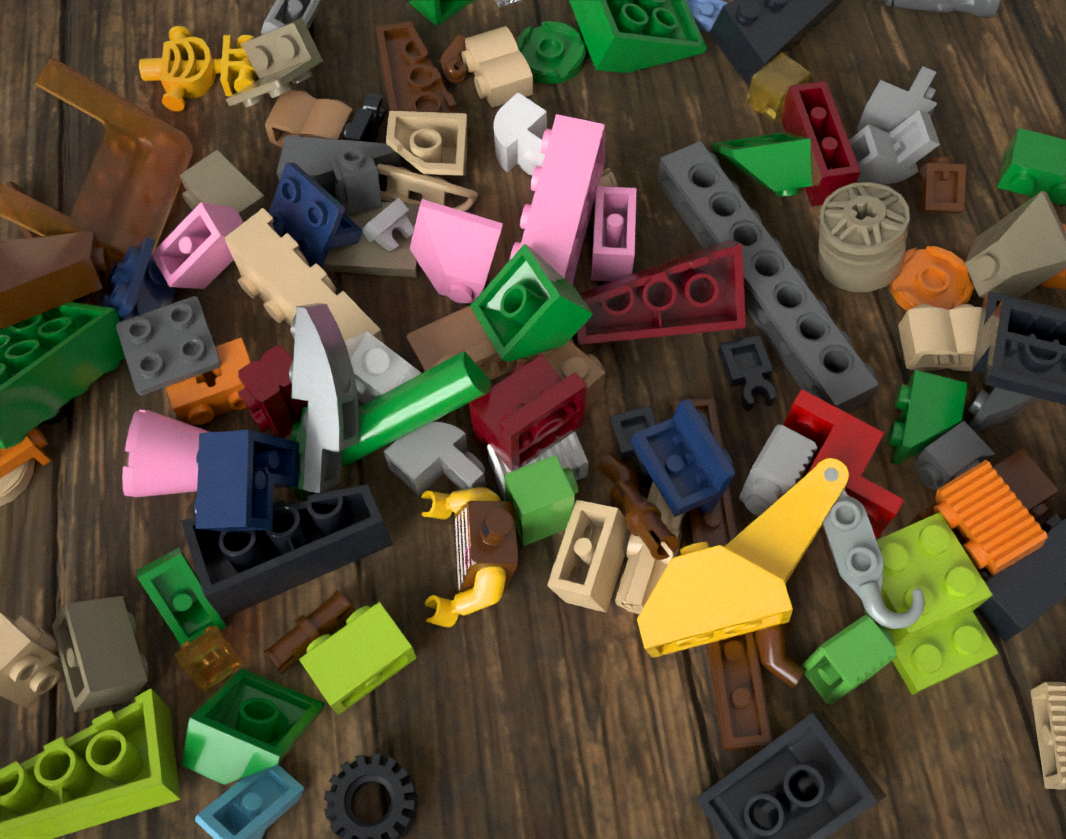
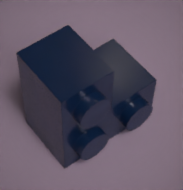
[194,430,299,531]

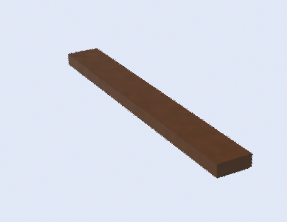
[671,398,773,751]

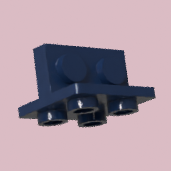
[269,162,363,268]
[99,237,176,322]
[630,398,735,517]

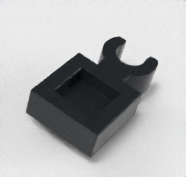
[343,93,386,143]
[718,335,776,411]

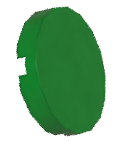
[516,21,586,84]

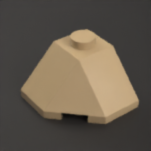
[386,111,467,175]

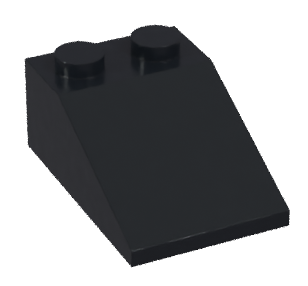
[696,711,886,839]

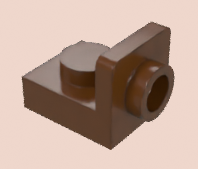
[915,157,966,214]

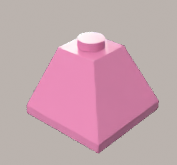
[409,199,503,304]

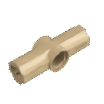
[615,481,686,614]

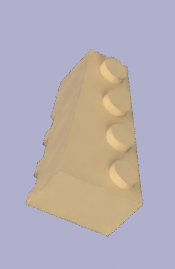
[224,208,384,344]

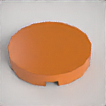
[890,246,974,311]

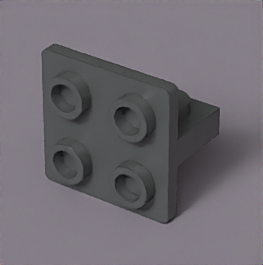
[116,296,222,396]

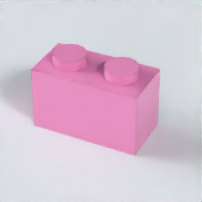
[591,186,637,281]
[151,202,244,289]

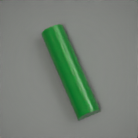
[341,351,491,467]

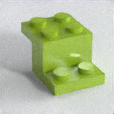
[864,512,999,695]

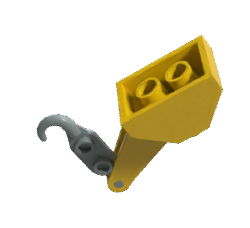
[637,458,925,658]

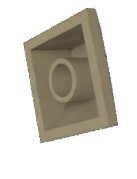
[965,191,1066,298]

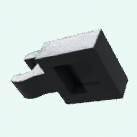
[609,406,657,488]

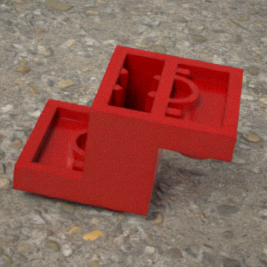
[783,389,904,539]

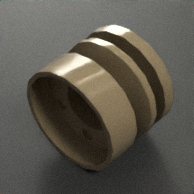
[818,182,910,292]

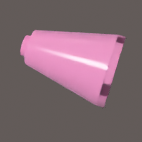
[122,410,209,498]

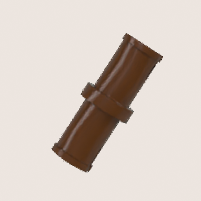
[609,480,679,560]
[263,590,355,675]

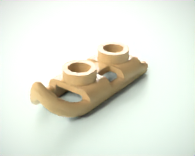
[376,163,478,212]

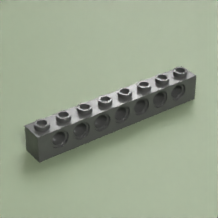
[657,141,879,414]

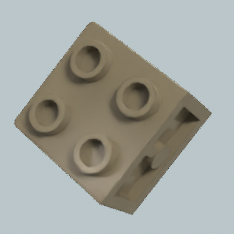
[226,18,323,107]

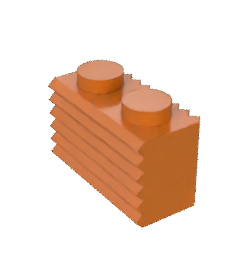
[934,460,1048,576]

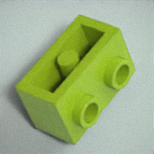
[299,602,417,716]

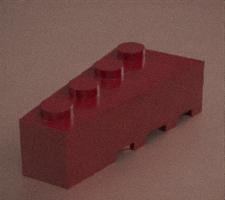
[574,239,746,345]

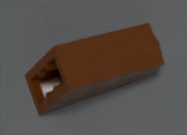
[0,231,110,329]

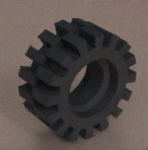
[324,753,419,839]

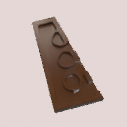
[376,21,470,137]

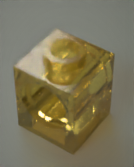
[747,53,811,122]

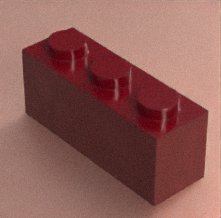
[780,81,861,206]

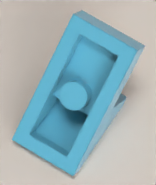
[195,765,305,839]

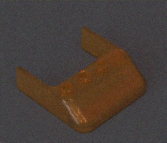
[0,57,193,262]

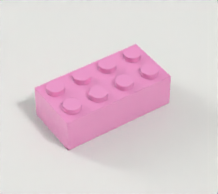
[510,114,605,286]

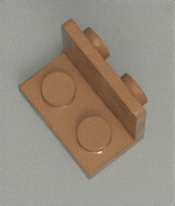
[407,306,516,381]

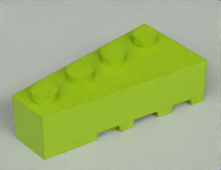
[0,689,181,839]

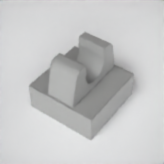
[362,198,414,252]

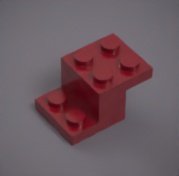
[469,355,587,472]

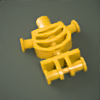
[139,26,257,111]

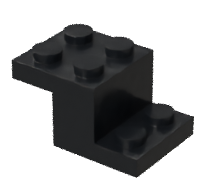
[972,291,1066,405]

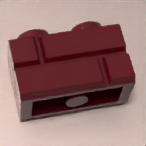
[237,345,308,438]

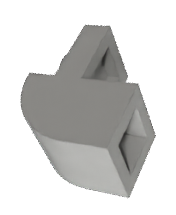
[856,66,937,133]
[849,109,940,184]
[384,422,486,496]

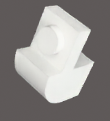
[494,92,547,175]

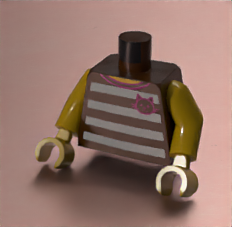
[421,487,518,628]

